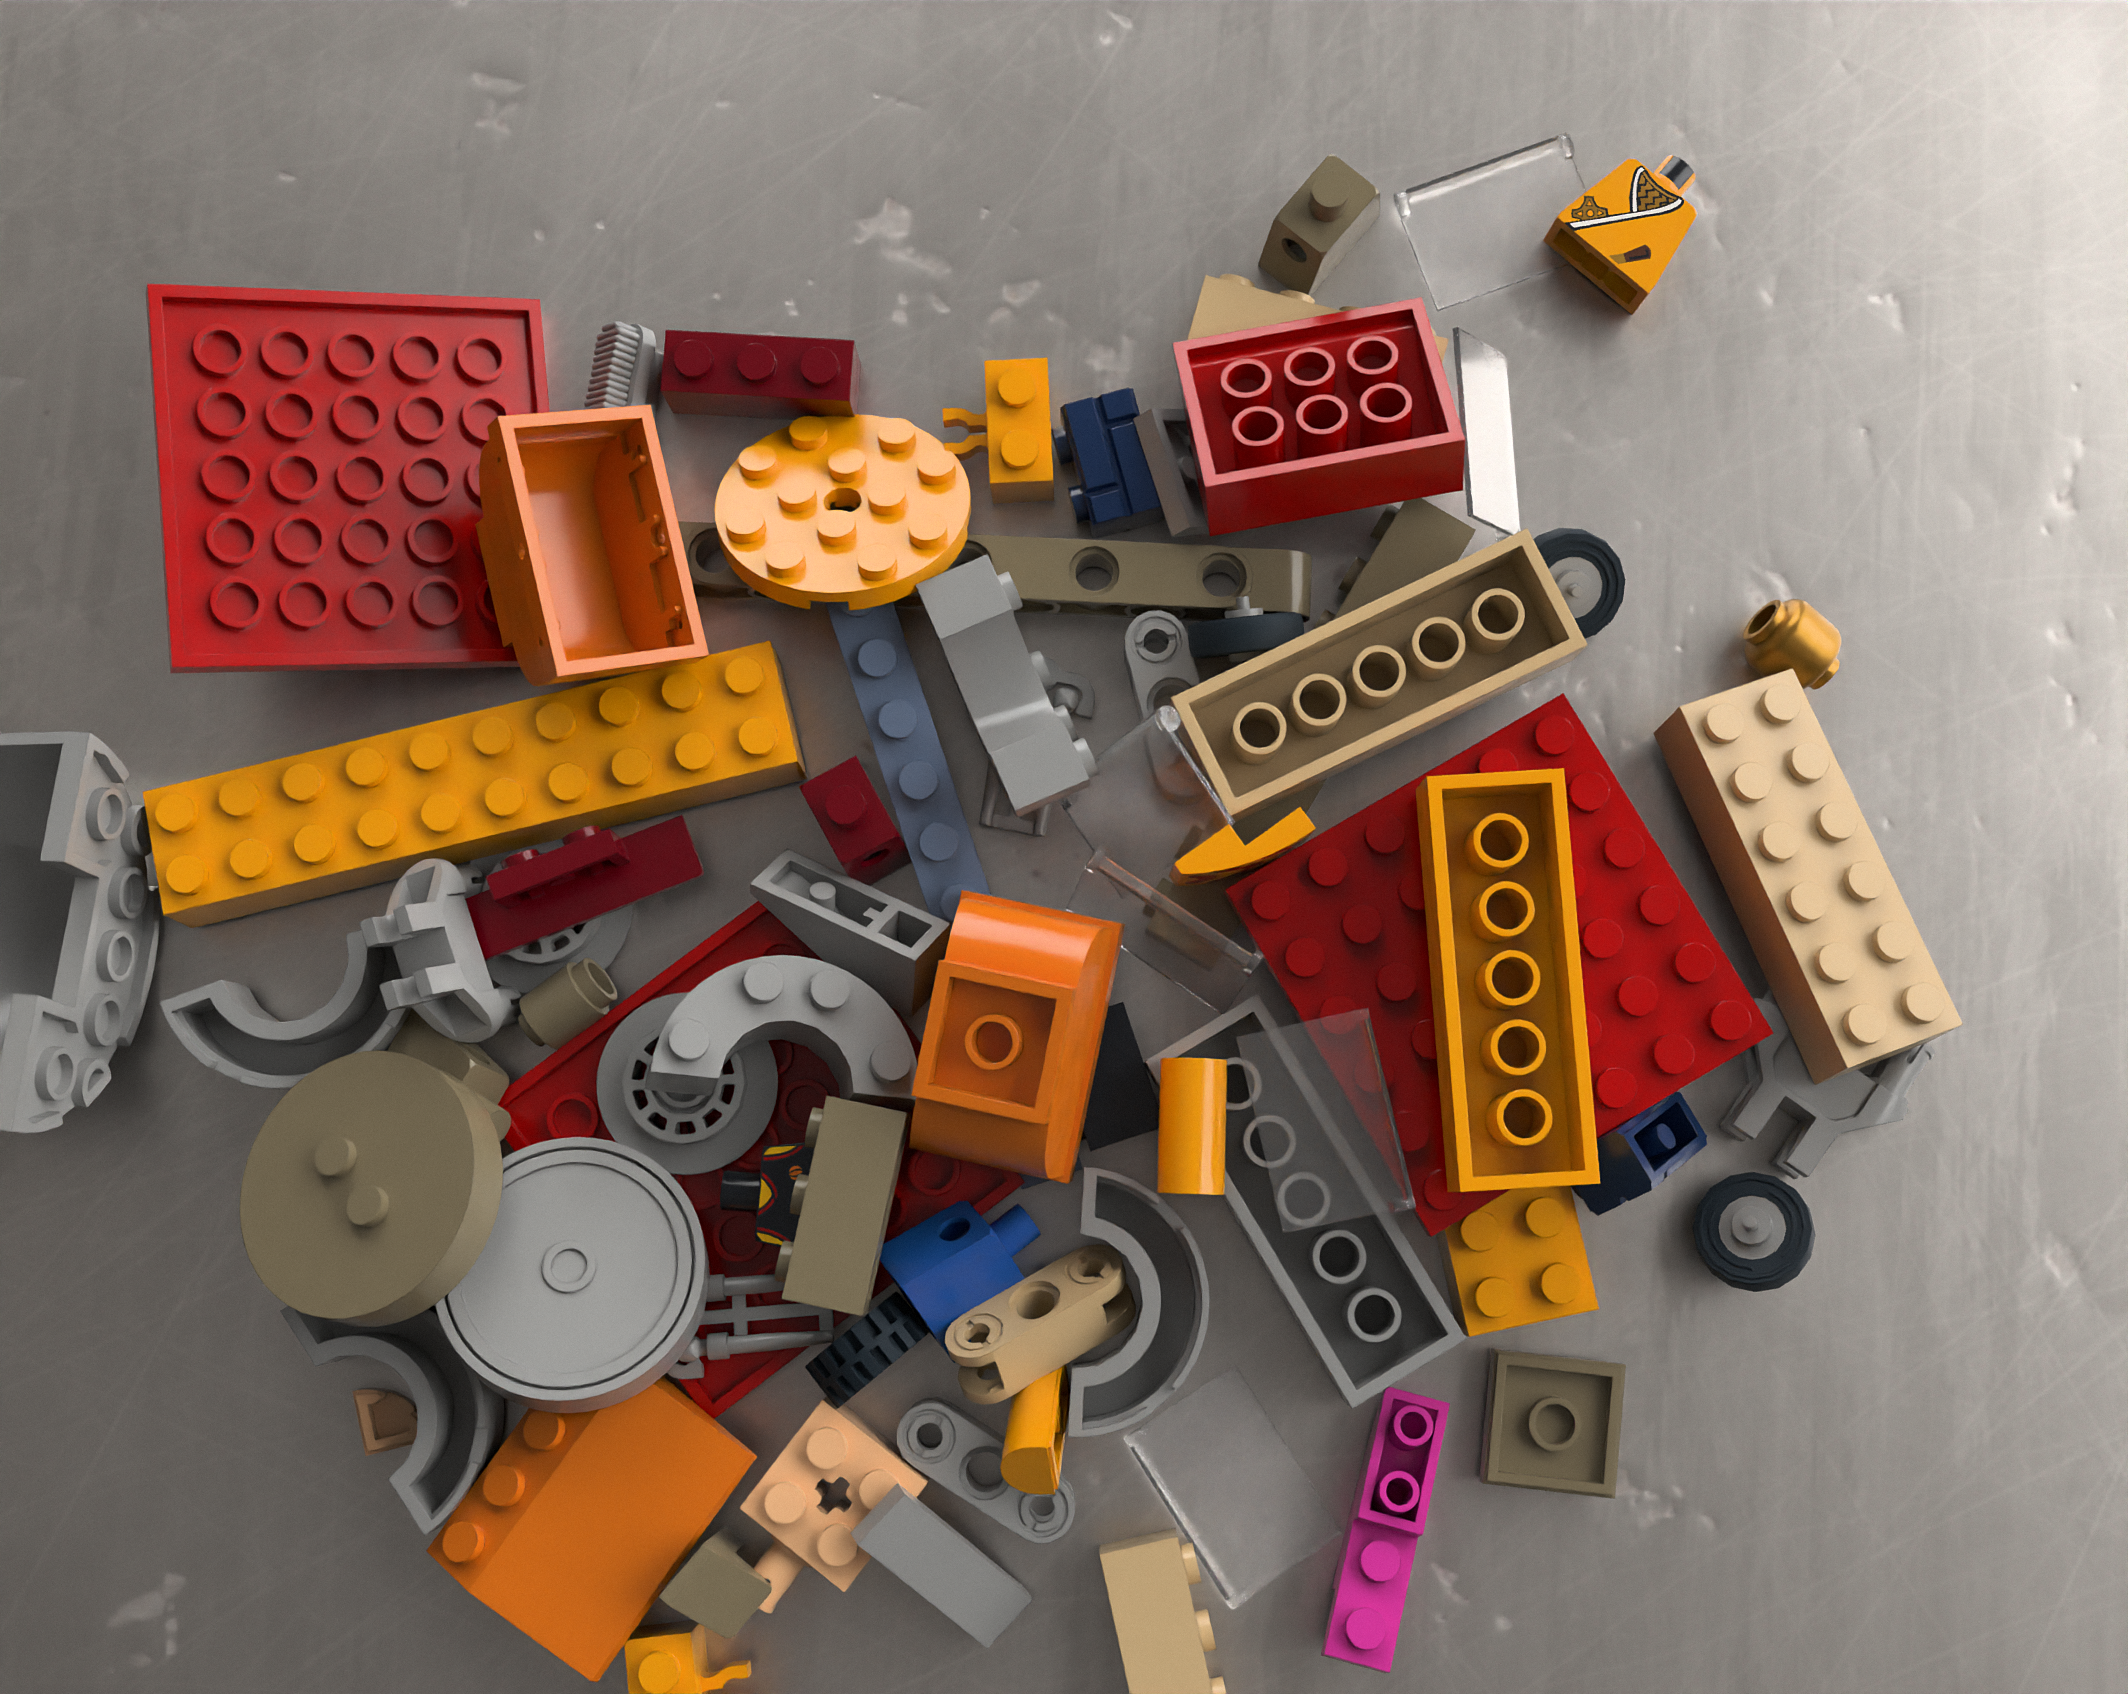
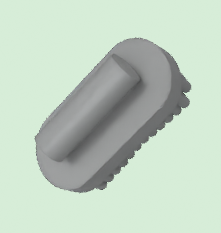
[583,321,663,418]

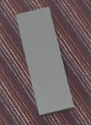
[851,1483,1033,1649]

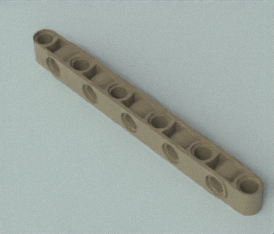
[678,521,1312,623]

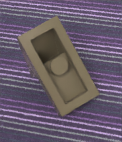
[659,1526,772,1638]

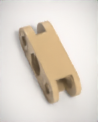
[944,1244,1136,1405]

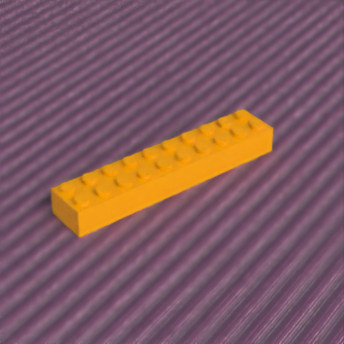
[143,640,808,928]

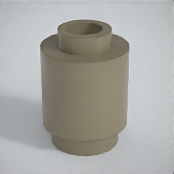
[518,958,618,1050]

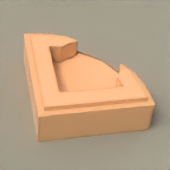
[352,1388,417,1456]

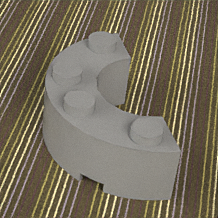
[916,554,1099,818]
[159,929,412,1090]
[644,955,917,1113]
[1068,1167,1210,1437]
[280,1305,504,1536]

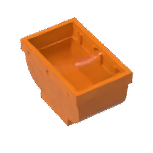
[475,405,709,686]
[909,890,1125,1184]

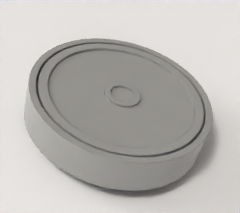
[435,1137,710,1413]

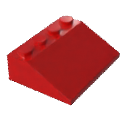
[1172,297,1465,536]

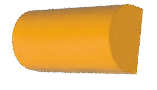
[1157,1058,1227,1195]
[1000,1365,1070,1494]

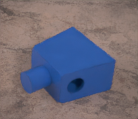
[880,1201,1041,1363]

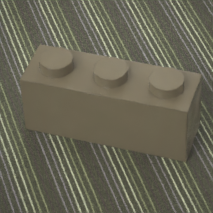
[775,1096,911,1316]

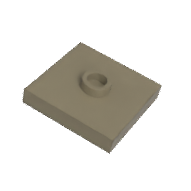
[1479,1348,1626,1499]

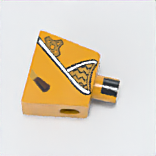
[1543,156,1697,315]

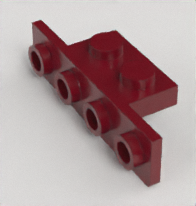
[465,815,704,962]

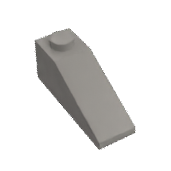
[750,848,951,1017]

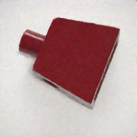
[799,755,912,886]

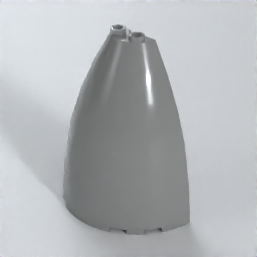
[0,731,160,1134]

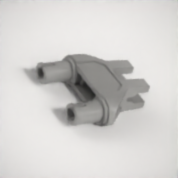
[359,858,522,1043]
[1719,988,1935,1179]

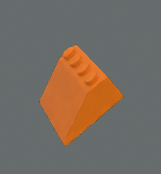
[426,1376,757,1682]

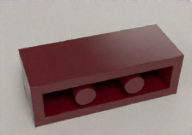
[660,330,861,420]

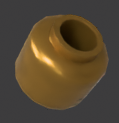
[1743,599,1841,690]

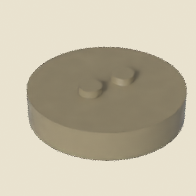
[239,1050,503,1327]

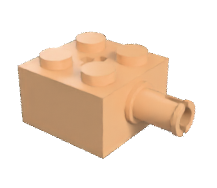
[740,1396,930,1613]

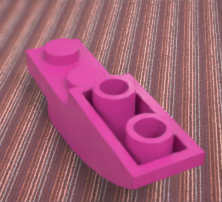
[1321,1387,1450,1673]

